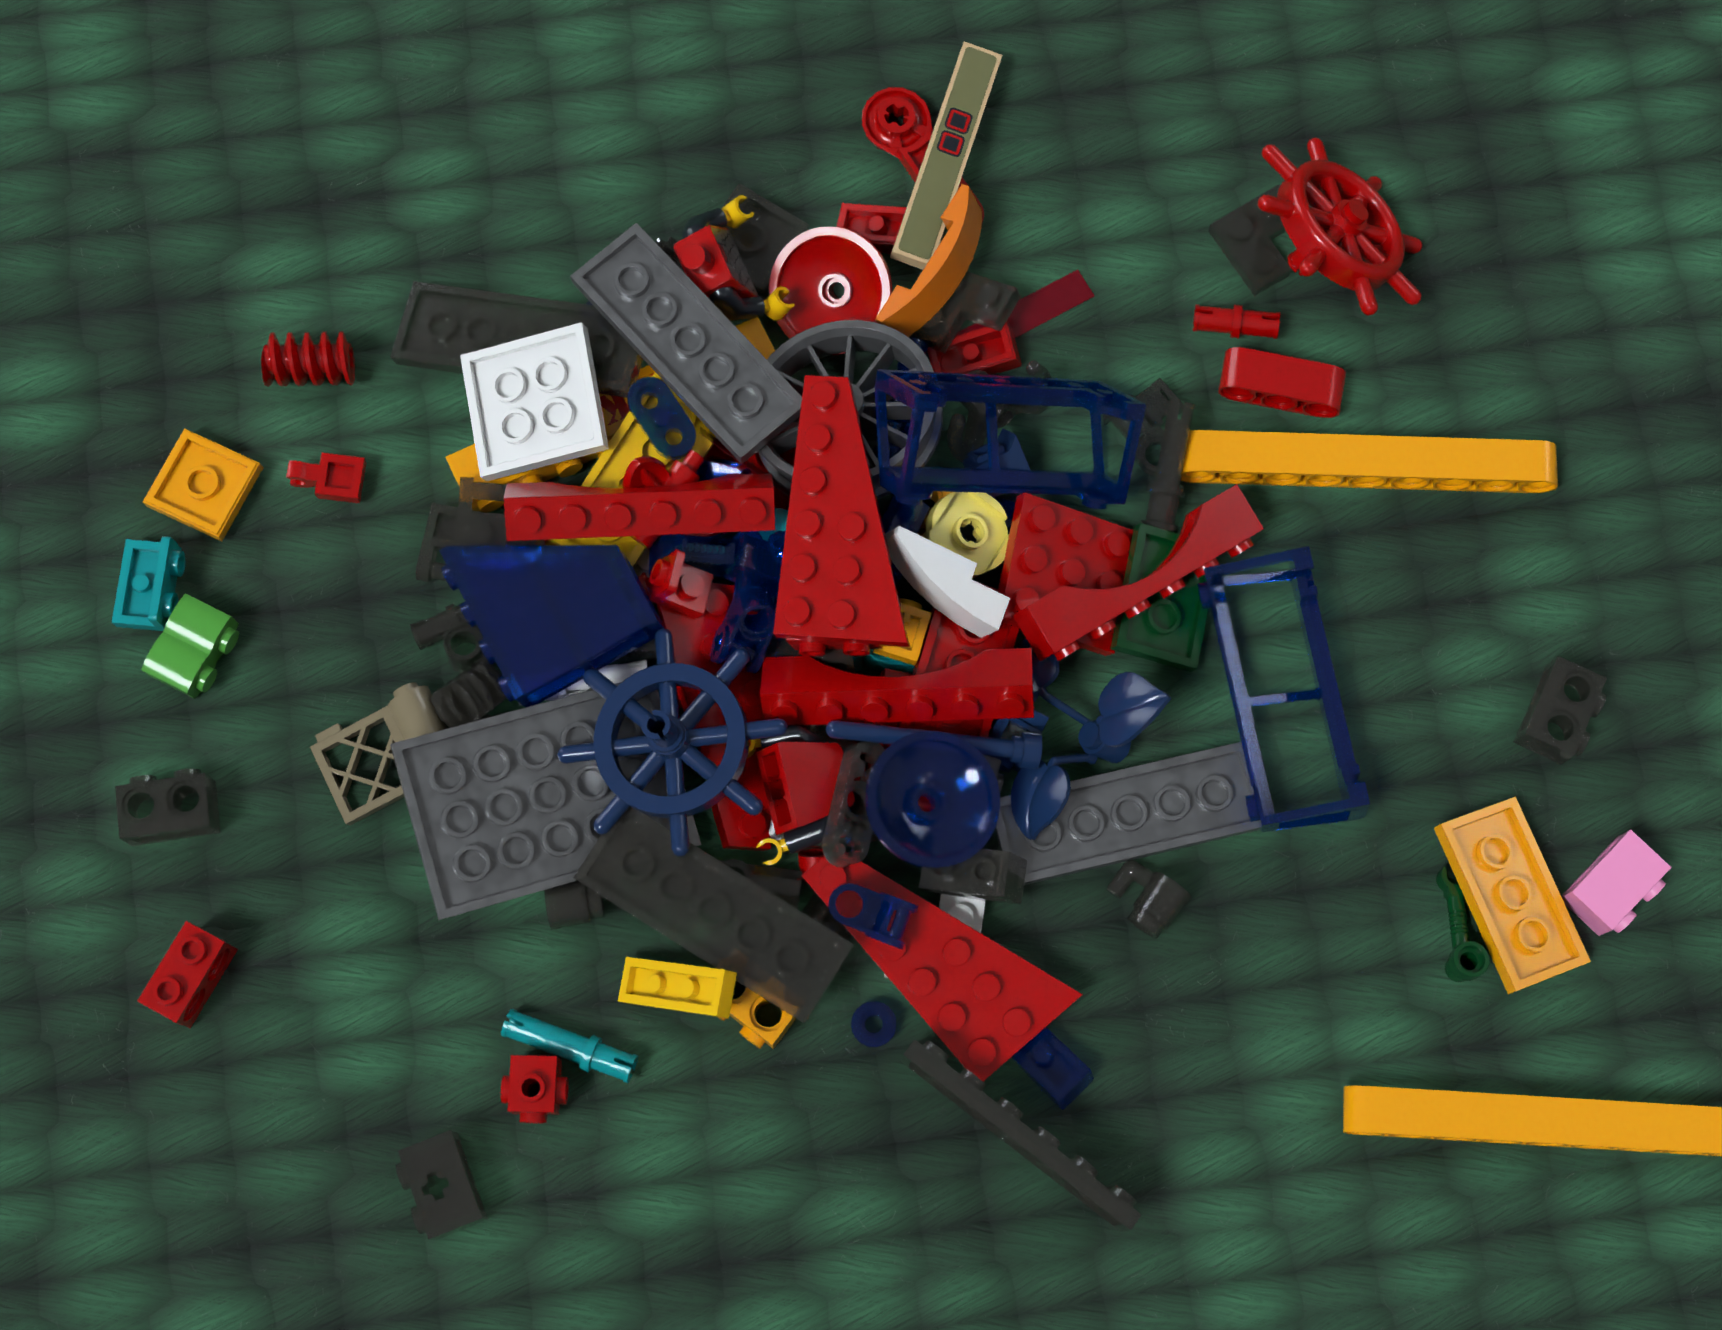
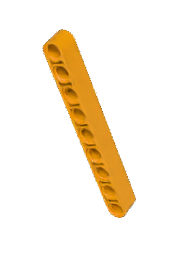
[1177,430,1558,493]
[1343,1086,1722,1157]

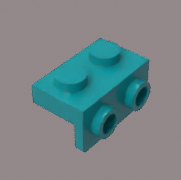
[111,536,186,631]

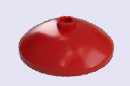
[769,226,892,355]

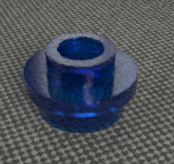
[851,1001,896,1047]

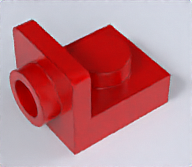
[649,549,713,619]

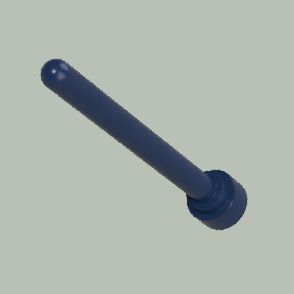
[826,720,1042,769]

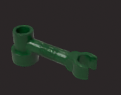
[1436,866,1490,982]

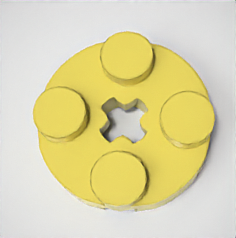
[923,489,1009,579]

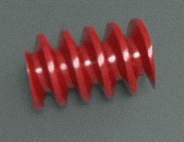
[261,331,355,387]

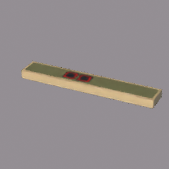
[890,41,1002,270]

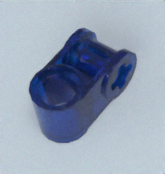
[710,583,776,674]
[828,883,919,950]

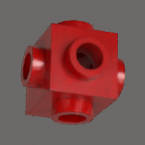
[501,1055,569,1124]

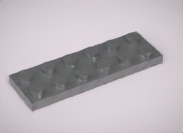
[570,223,802,464]
[988,741,1270,888]

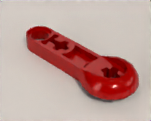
[862,87,984,227]

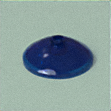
[865,731,1000,868]

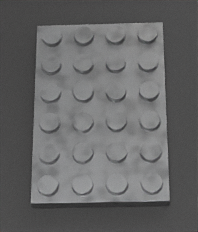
[390,682,701,920]

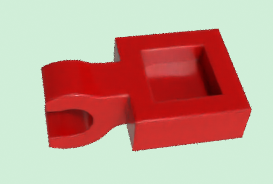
[286,452,367,504]

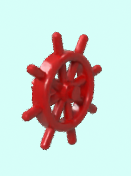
[1258,138,1422,316]

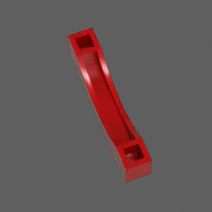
[504,473,775,541]
[1013,484,1264,661]
[760,648,1034,725]

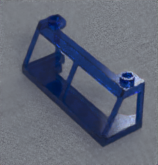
[874,369,1146,509]
[1197,546,1370,832]

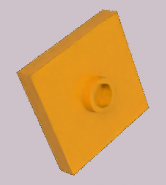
[143,428,263,541]

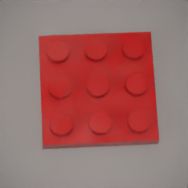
[998,492,1133,656]

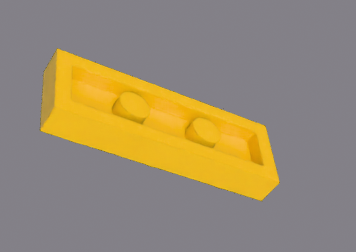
[618,957,737,1019]

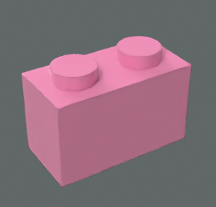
[1561,830,1671,936]

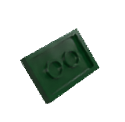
[1110,523,1218,672]

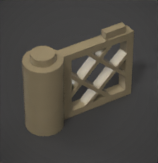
[310,682,448,826]

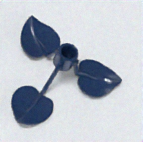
[1011,638,1171,841]

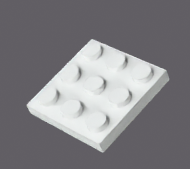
[460,322,609,481]

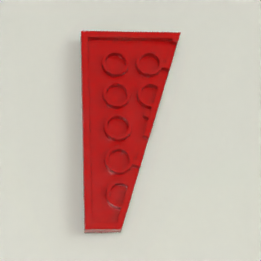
[773,375,910,647]
[646,577,774,851]
[801,846,1083,1085]

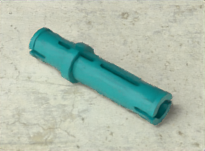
[501,1009,639,1083]

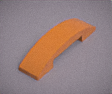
[875,184,982,337]

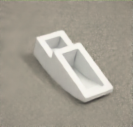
[885,526,1010,638]

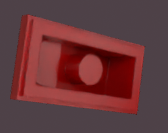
[836,203,907,254]
[926,320,1022,386]

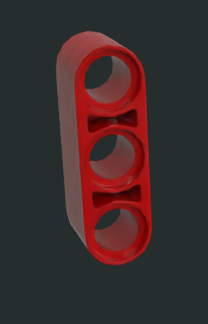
[1218,347,1346,418]

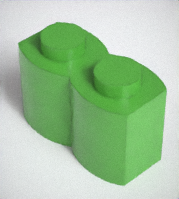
[141,593,239,699]

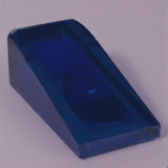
[1011,1027,1094,1110]

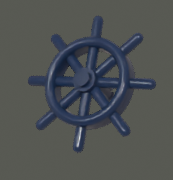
[557,628,788,857]

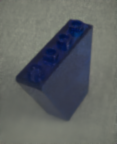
[439,545,665,708]

